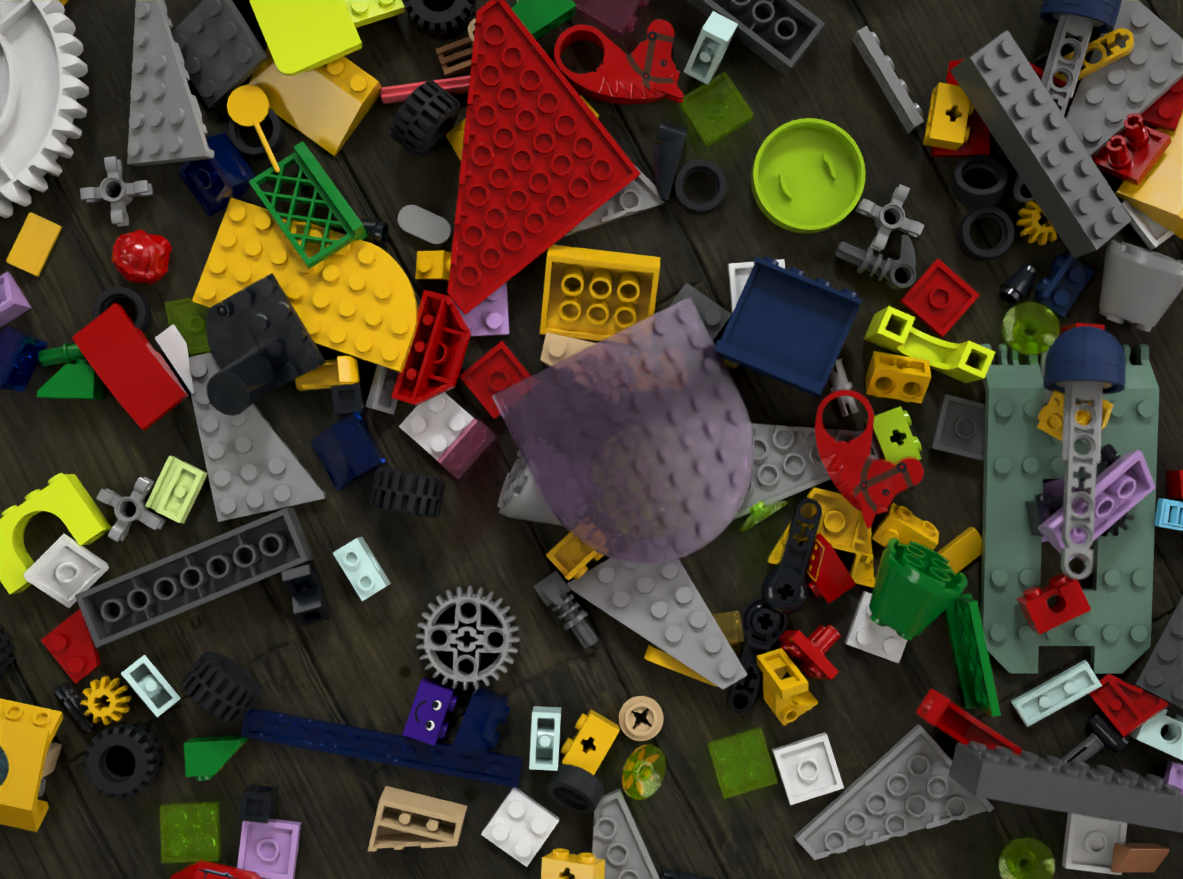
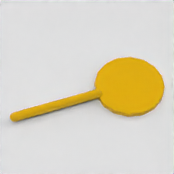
[227,85,280,173]

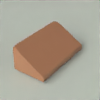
[1111,843,1169,873]

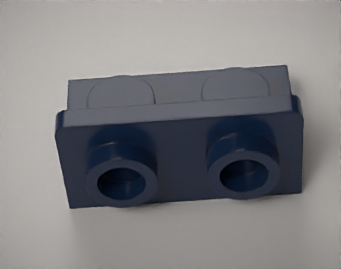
[1033,252,1095,318]

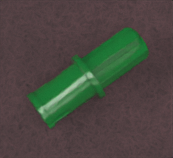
[38,343,86,367]

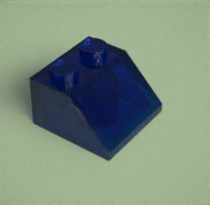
[178,132,256,217]
[0,325,48,392]
[311,413,387,490]
[452,686,511,755]

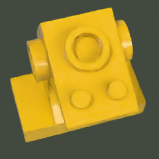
[1037,390,1114,441]
[756,648,818,726]

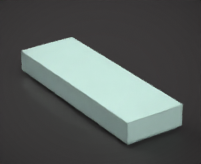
[1011,660,1102,727]

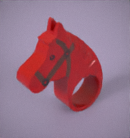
[554,19,684,104]
[815,389,924,529]

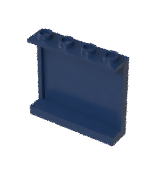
[714,256,862,399]

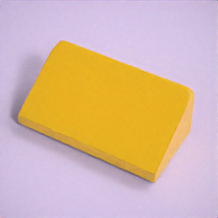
[6,212,62,277]
[937,527,982,574]

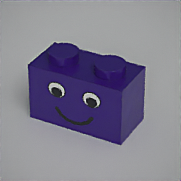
[402,677,458,746]

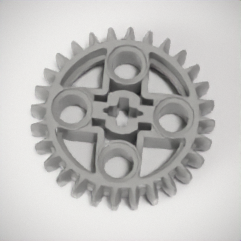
[416,586,520,690]

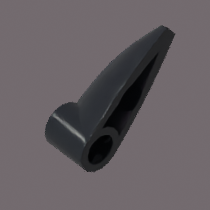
[653,120,688,203]

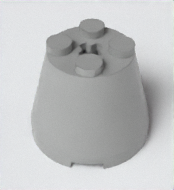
[1099,239,1183,332]
[497,435,594,527]

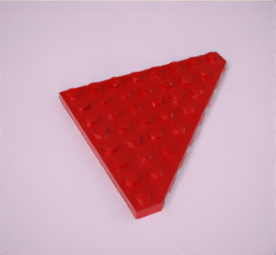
[447,0,641,315]

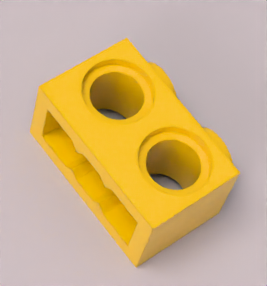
[865,351,931,404]

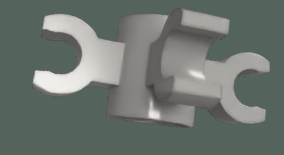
[80,156,153,227]
[855,184,924,252]
[96,477,166,542]

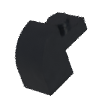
[281,564,329,626]

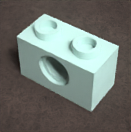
[684,11,738,85]
[333,537,391,601]
[121,655,181,717]
[529,706,561,771]
[1128,709,1183,760]

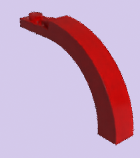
[915,688,1024,754]

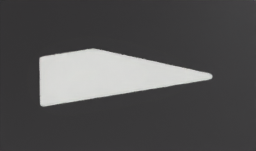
[155,325,194,394]

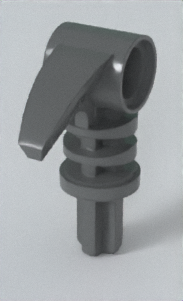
[835,235,916,291]
[534,570,598,648]

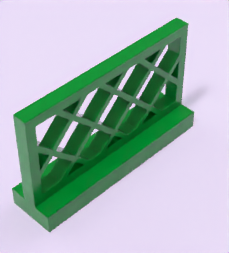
[248,141,368,269]
[944,593,1001,717]

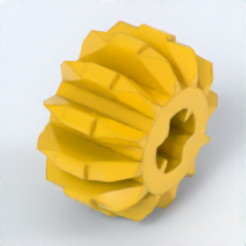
[1016,200,1058,245]
[80,676,132,725]

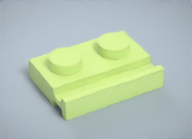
[145,455,208,524]

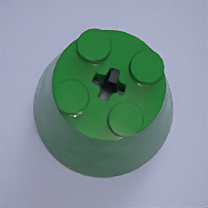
[869,538,967,640]

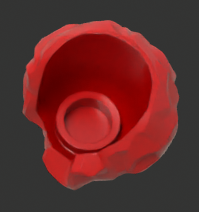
[111,229,172,284]

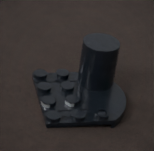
[206,273,326,416]

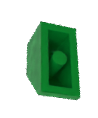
[511,0,576,41]
[37,359,103,400]
[184,734,248,781]

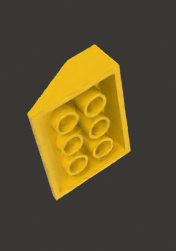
[248,46,382,157]
[1115,111,1183,240]
[540,245,660,347]

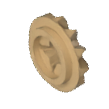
[619,695,664,741]

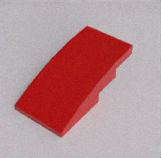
[72,303,188,431]

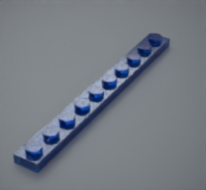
[241,707,523,788]

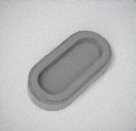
[398,205,451,246]

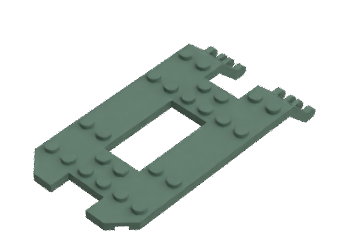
[979,344,1159,674]

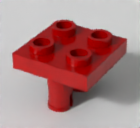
[1092,113,1172,186]
[778,625,841,680]

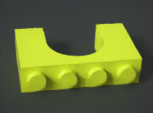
[864,306,995,383]
[0,473,112,595]

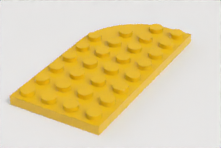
[192,198,418,373]

